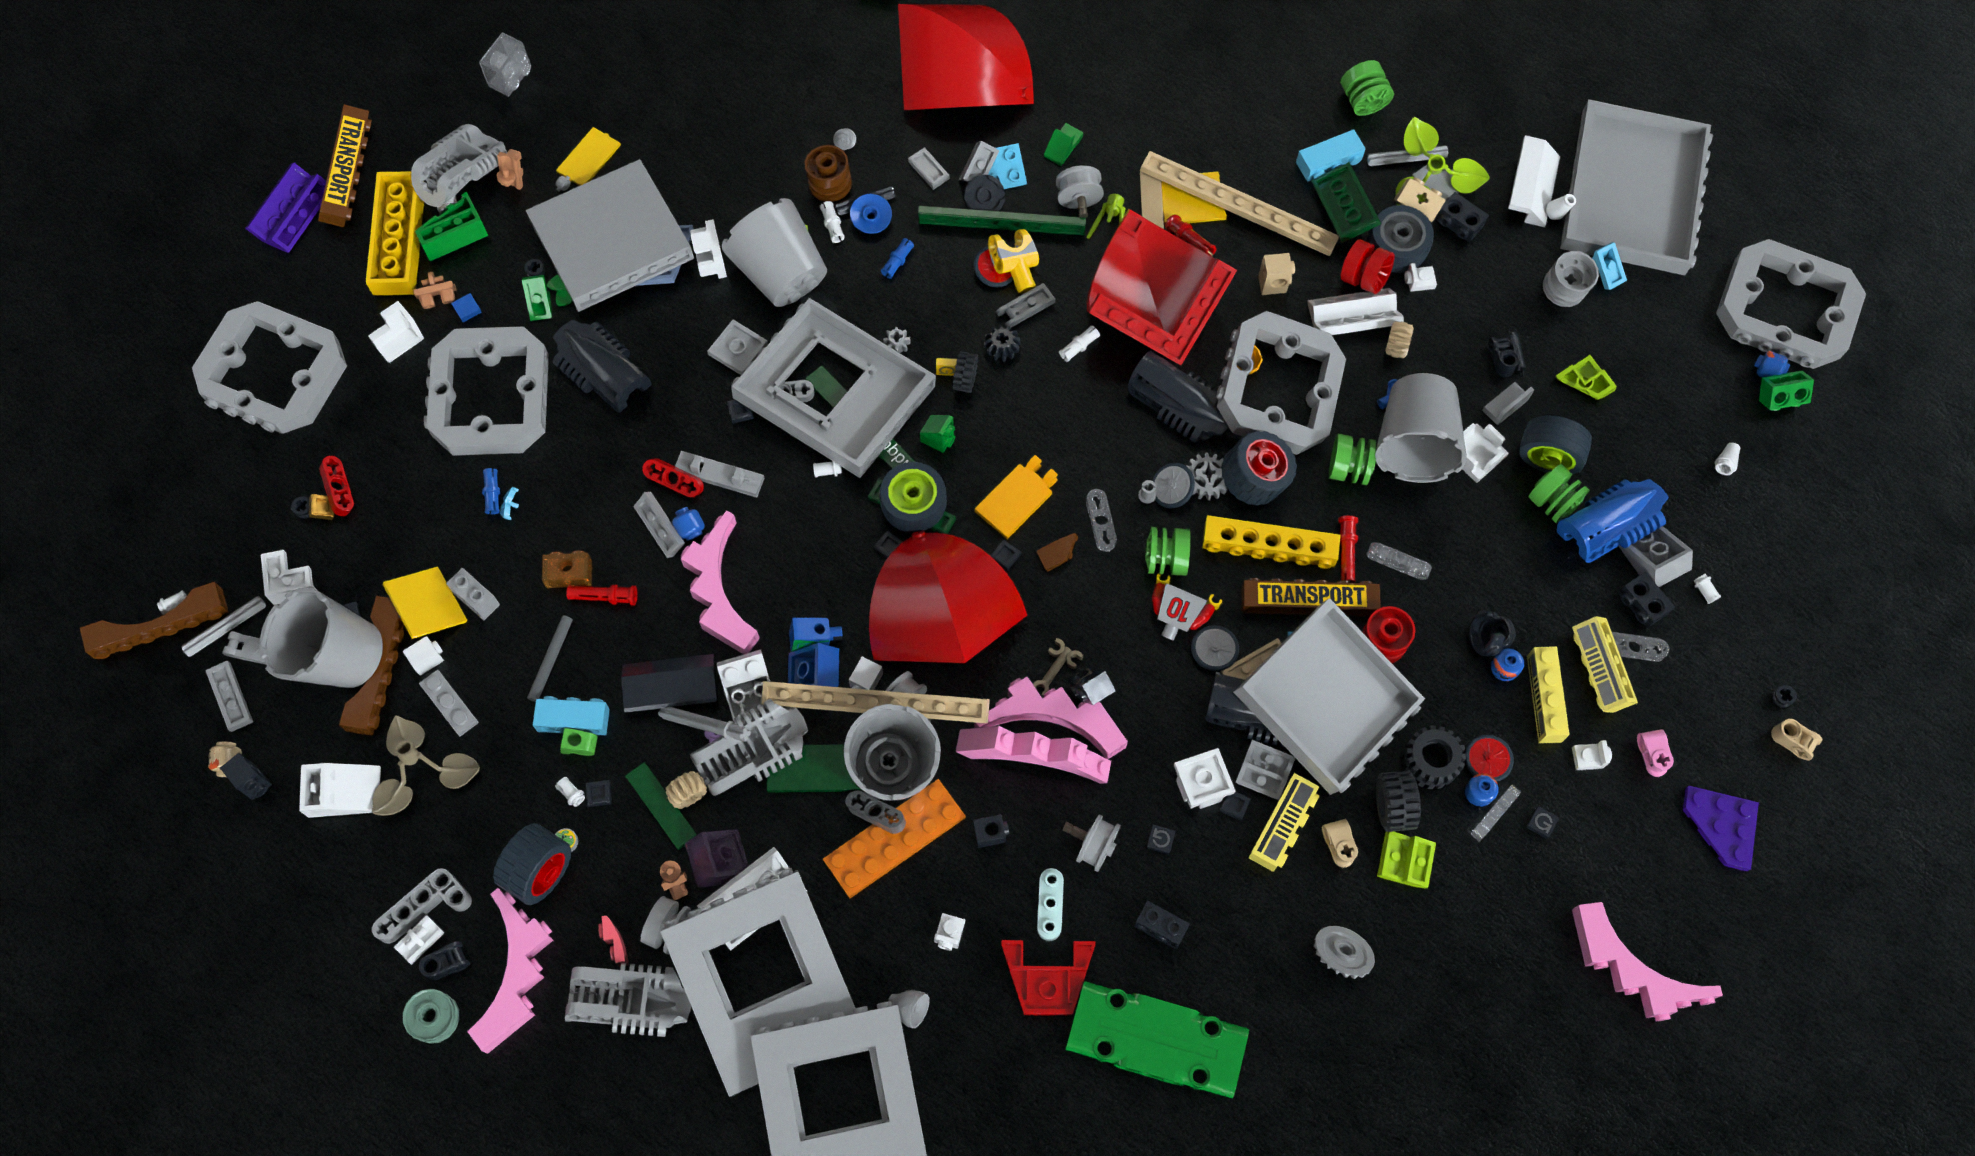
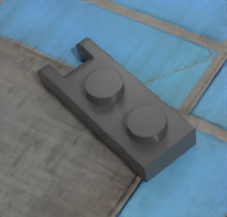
[996,283,1055,327]

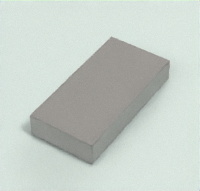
[908,147,950,190]

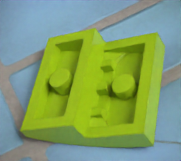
[1377,831,1436,889]

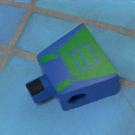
[789,618,842,652]

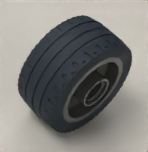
[1367,205,1434,273]

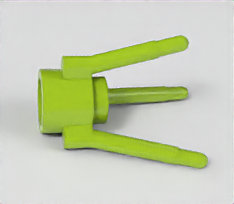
[1087,194,1126,239]

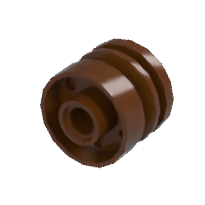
[805,145,852,202]

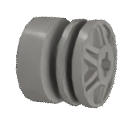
[1543,251,1599,307]
[641,896,691,954]

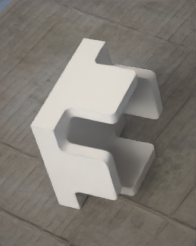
[690,220,727,279]
[1463,423,1509,483]
[1174,748,1235,809]

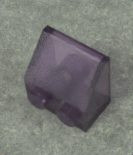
[685,829,749,888]

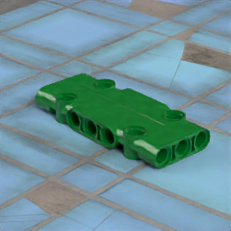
[1066,981,1249,1098]

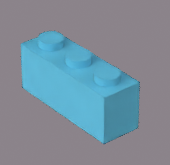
[1296,130,1365,182]
[533,696,610,735]

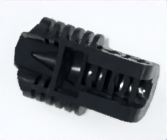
[553,320,652,413]
[1128,350,1229,444]
[1205,672,1285,747]

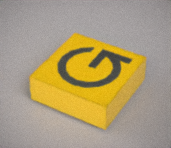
[936,358,957,376]

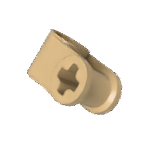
[1771,719,1822,760]
[1322,819,1358,868]

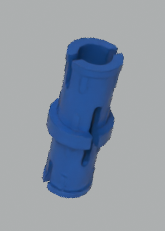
[881,238,914,279]
[482,468,500,514]

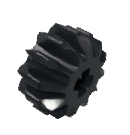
[984,324,1021,362]

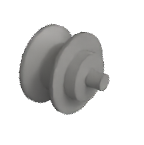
[833,128,856,150]

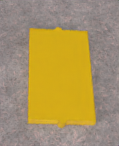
[556,127,621,186]

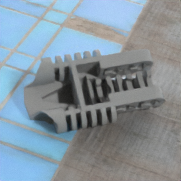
[411,124,507,207]
[690,699,808,796]
[565,963,691,1037]

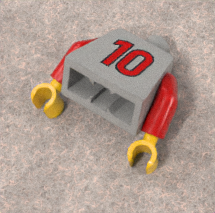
[1152,574,1222,640]

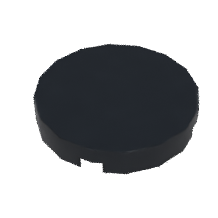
[963,175,1005,211]

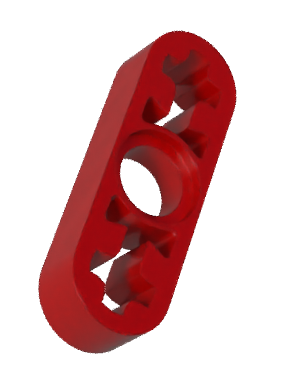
[319,456,354,516]
[643,458,704,497]

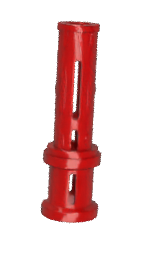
[1165,214,1216,256]
[1338,516,1358,583]
[567,584,637,606]

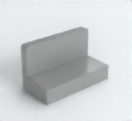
[959,141,1000,182]
[1482,382,1534,425]

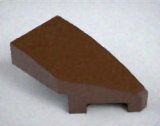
[1037,533,1078,572]

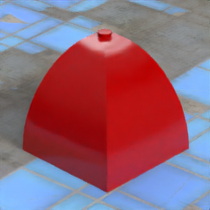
[898,4,1034,110]
[1087,209,1237,365]
[869,531,1027,663]

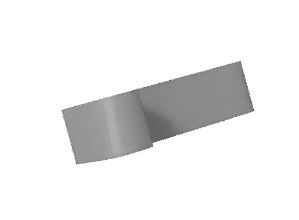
[372,868,472,944]

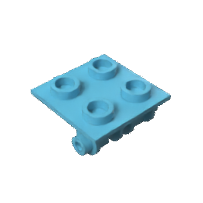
[988,143,1027,189]

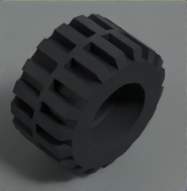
[1402,726,1466,789]
[1376,771,1421,832]

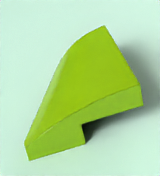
[1556,355,1617,400]

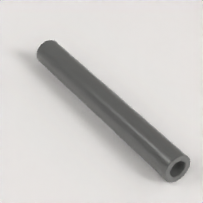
[527,615,573,702]

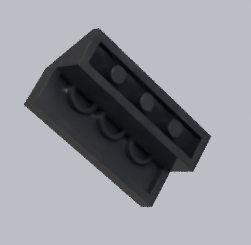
[621,654,717,712]

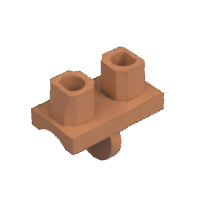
[497,149,523,190]
[414,271,457,309]
[660,860,688,900]

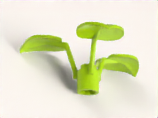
[1395,117,1490,205]

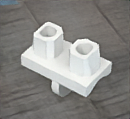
[394,915,444,965]

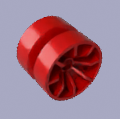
[1341,239,1395,294]
[1362,606,1415,663]

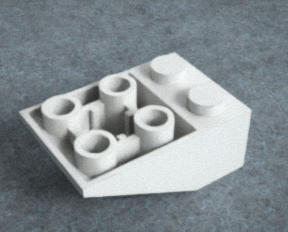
[717,650,770,724]
[299,763,381,818]

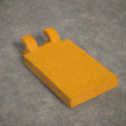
[975,455,1058,539]

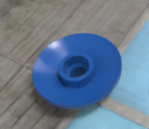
[850,194,892,234]

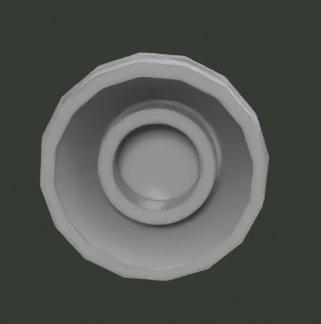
[889,990,929,1028]

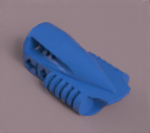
[1557,479,1669,563]

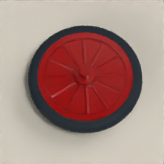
[974,246,1013,287]
[1465,735,1514,782]

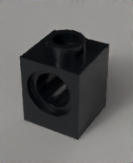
[973,815,1009,848]

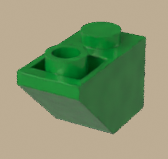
[920,415,955,453]

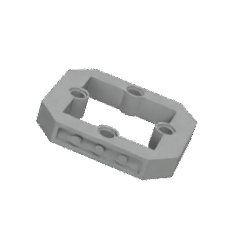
[1716,239,1866,369]
[192,301,347,434]
[1216,311,1346,455]
[424,327,549,455]

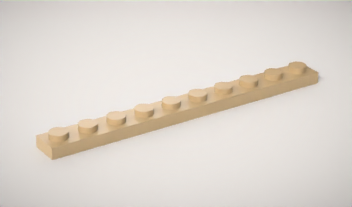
[1140,151,1339,256]
[761,681,990,723]

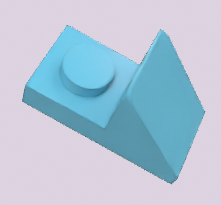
[1592,242,1627,290]

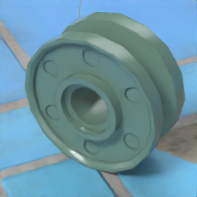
[403,989,460,1044]

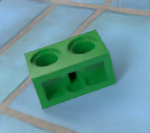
[1759,370,1814,411]

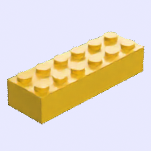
[366,171,424,295]

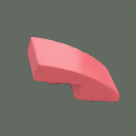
[599,916,629,967]

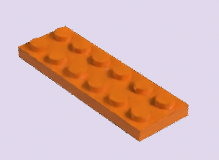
[823,779,966,899]

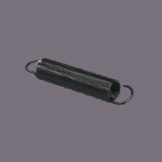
[1509,327,1526,377]

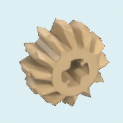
[1385,321,1414,358]
[666,771,707,809]

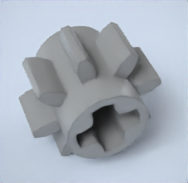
[883,327,910,353]

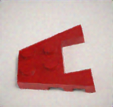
[1001,940,1095,1016]

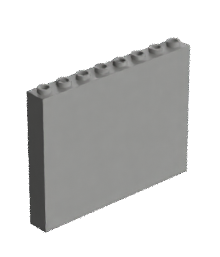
[1560,100,1713,275]

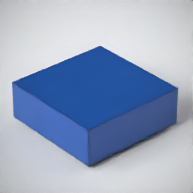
[451,293,482,322]

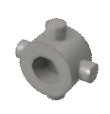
[556,175,571,192]

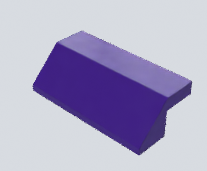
[245,163,326,253]

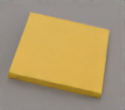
[1162,172,1227,223]
[383,567,467,639]

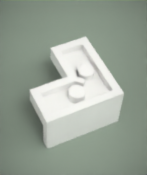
[369,301,424,363]
[261,550,318,605]

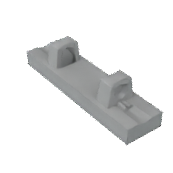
[674,451,764,497]

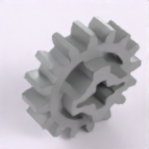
[1187,453,1227,500]

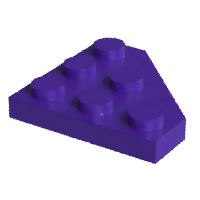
[1683,786,1759,871]

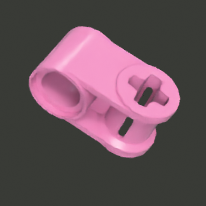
[1637,729,1674,777]

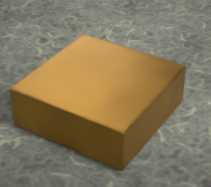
[309,494,334,520]

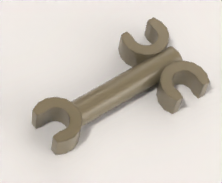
[1033,638,1083,698]

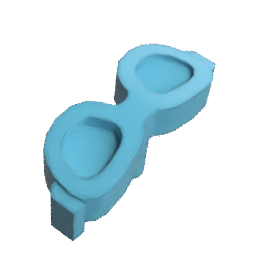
[500,487,519,520]

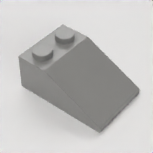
[1619,526,1693,587]

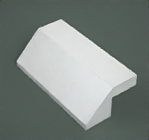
[1508,135,1560,227]
[1308,288,1404,335]
[697,847,807,951]

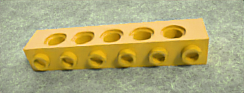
[1202,515,1340,569]

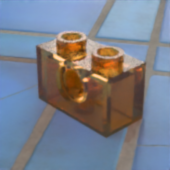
[542,551,592,588]

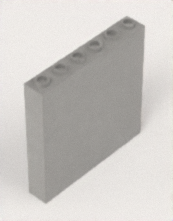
[526,159,694,312]
[1234,598,1425,795]

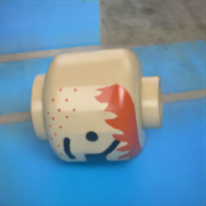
[208,742,242,777]

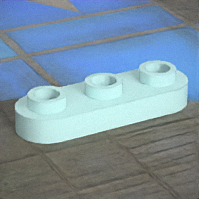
[1037,868,1064,941]

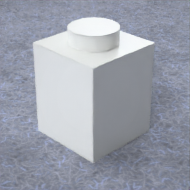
[403,636,444,676]
[849,657,883,690]

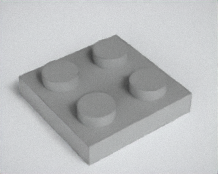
[708,320,768,375]

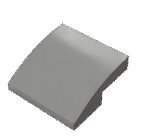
[1235,740,1295,800]

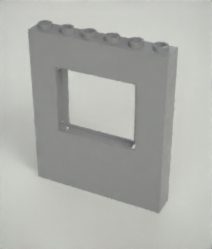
[731,298,936,478]
[660,868,855,1097]
[750,1001,927,1156]

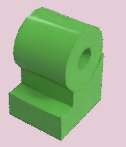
[561,728,598,756]

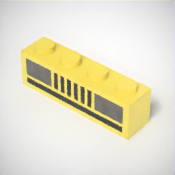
[1572,616,1638,713]
[1527,647,1569,743]
[1249,773,1320,872]

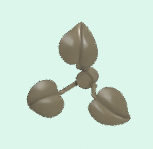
[372,716,480,816]

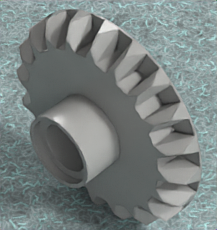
[1314,926,1375,979]

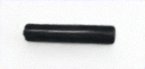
[835,186,895,215]

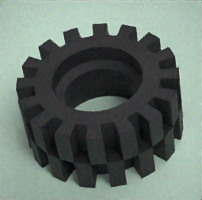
[953,351,978,393]

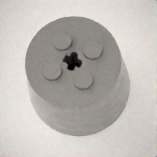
[722,198,827,307]
[1375,373,1467,483]
[260,588,383,688]
[844,704,941,800]

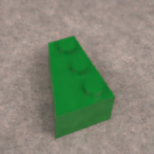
[415,192,488,261]

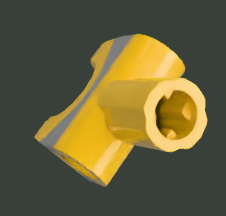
[988,229,1039,294]

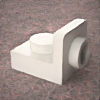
[1404,263,1437,292]
[1572,740,1612,770]
[934,913,965,951]

